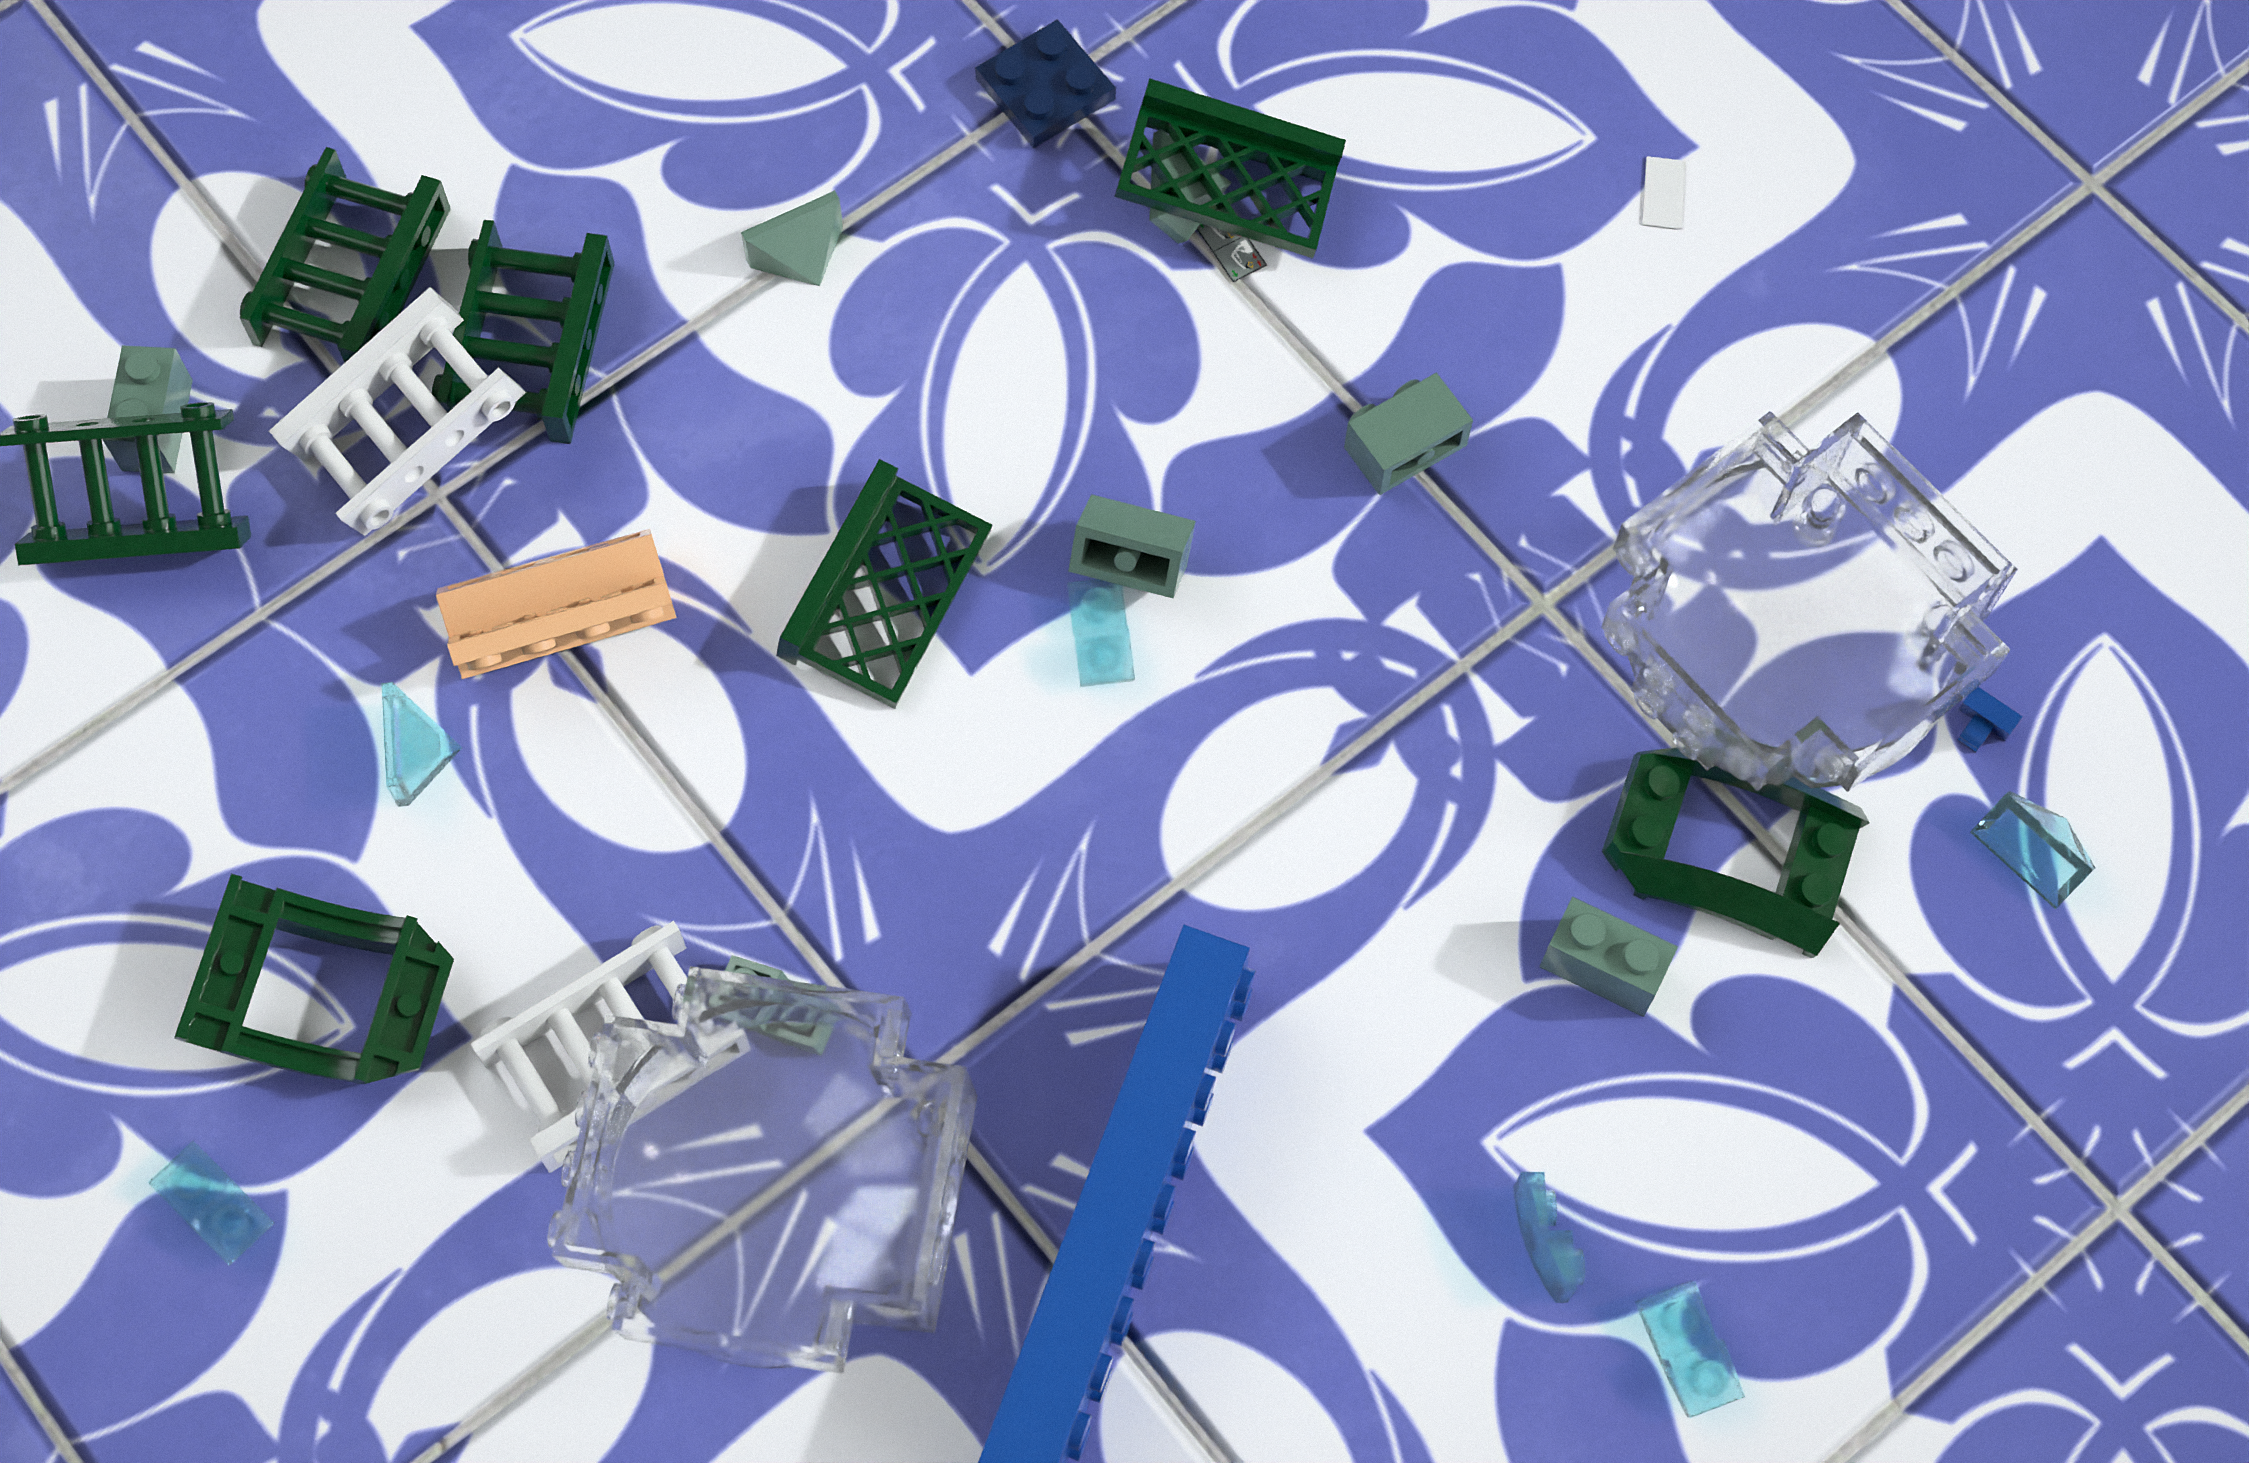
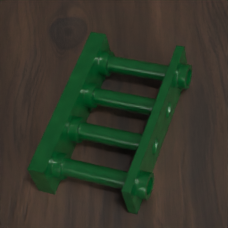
[239,147,451,363]
[432,219,615,444]
[0,402,251,566]

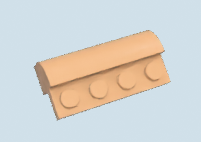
[436,529,677,679]

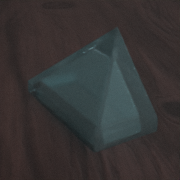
[381,682,462,807]
[1970,791,2096,910]

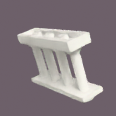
[269,287,526,536]
[470,921,751,1173]

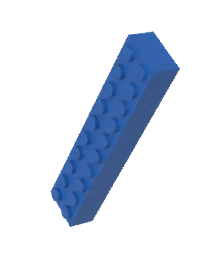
[978,924,1256,1463]

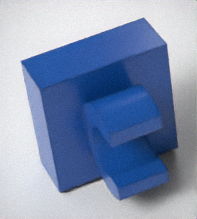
[1957,685,2023,752]

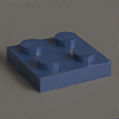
[975,19,1116,149]

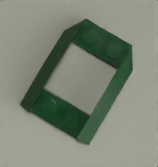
[1602,746,1870,959]
[174,873,454,1084]

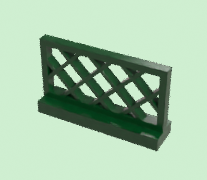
[1114,78,1346,258]
[776,459,993,709]

